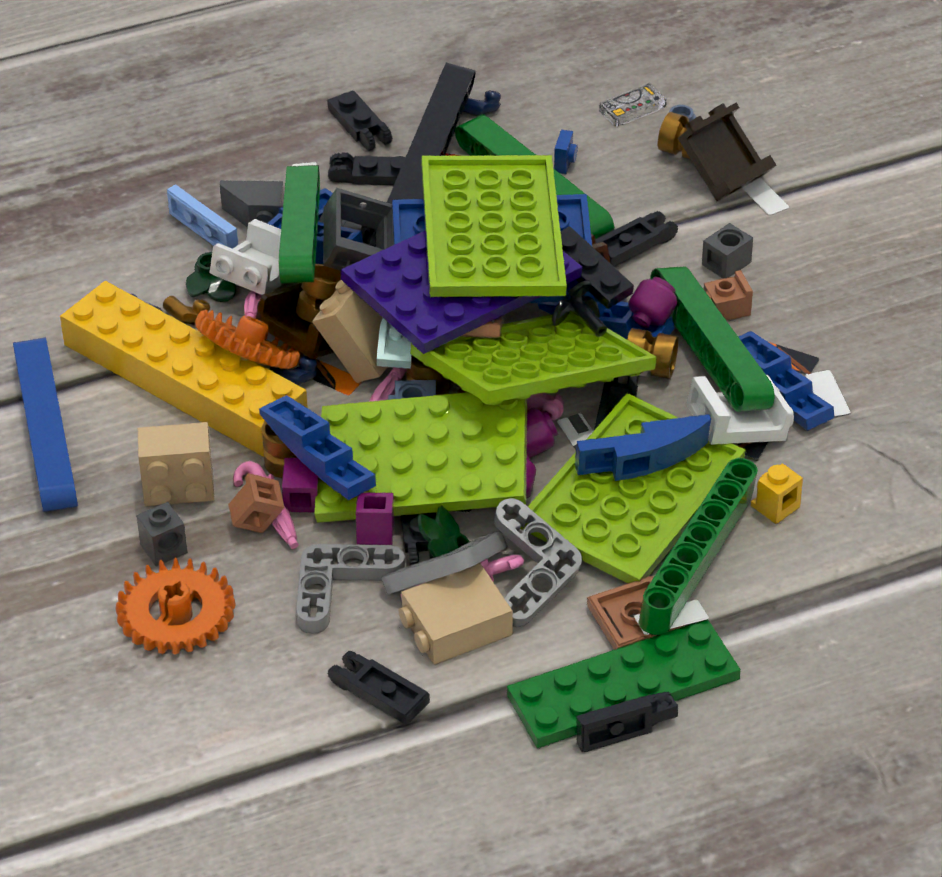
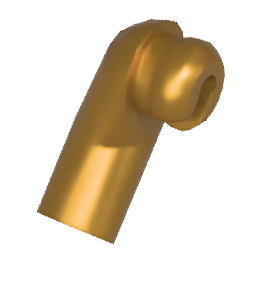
[163,296,211,322]

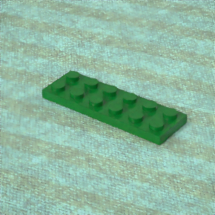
[507,619,741,749]

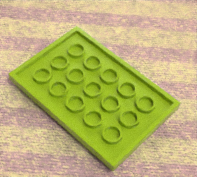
[421,155,567,297]
[410,312,656,405]
[314,392,527,523]
[520,393,746,583]

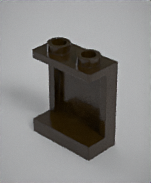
[678,102,777,202]
[256,283,334,359]

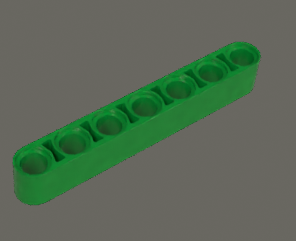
[455,115,615,240]
[279,165,320,284]
[650,266,775,412]
[638,458,758,635]

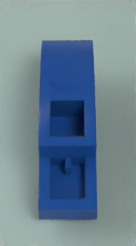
[575,414,711,481]

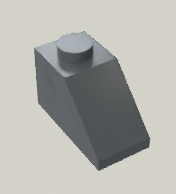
[220,180,284,227]

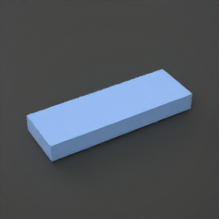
[167,184,238,249]

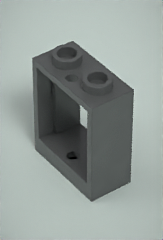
[323,187,394,271]

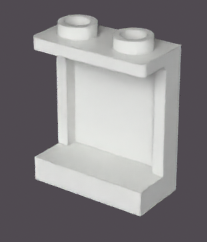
[210,219,282,295]
[686,375,794,445]

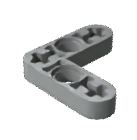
[494,498,582,627]
[381,531,507,594]
[296,544,405,634]

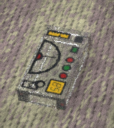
[599,83,667,127]

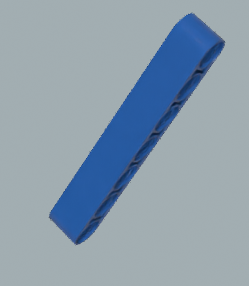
[13,337,78,512]

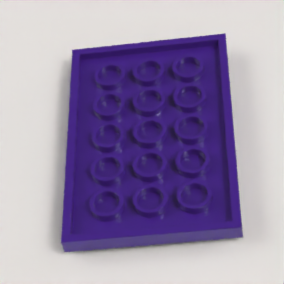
[341,231,582,354]

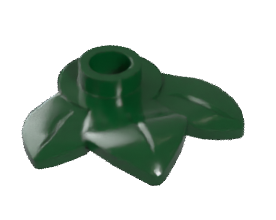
[186,252,236,302]
[417,505,470,558]

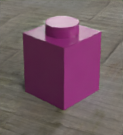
[282,458,319,513]
[356,492,394,545]

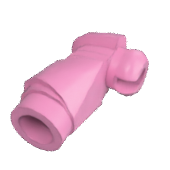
[527,393,564,421]

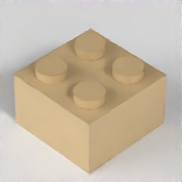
[137,422,215,506]

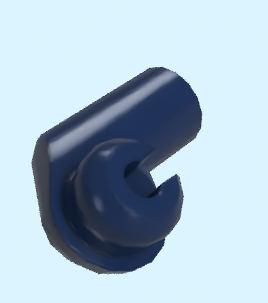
[463,90,501,116]
[269,356,318,385]

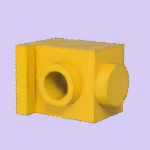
[751,463,803,524]

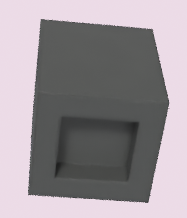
[702,223,753,279]
[136,502,188,566]

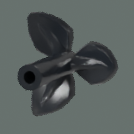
[552,280,607,337]

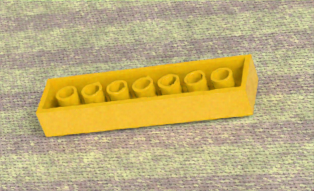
[60,281,308,457]

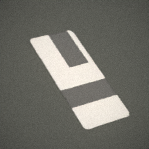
[557,413,593,449]

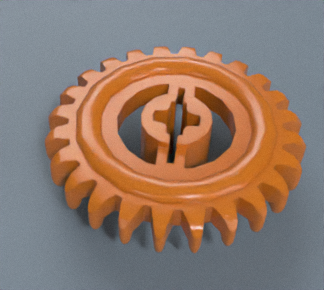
[195,310,300,369]
[115,557,236,654]

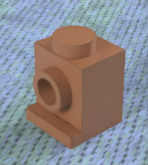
[704,270,753,321]
[228,473,285,533]

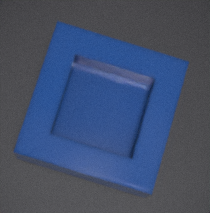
[554,129,578,174]

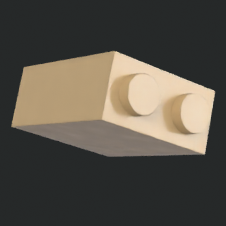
[312,280,387,383]
[398,563,513,665]

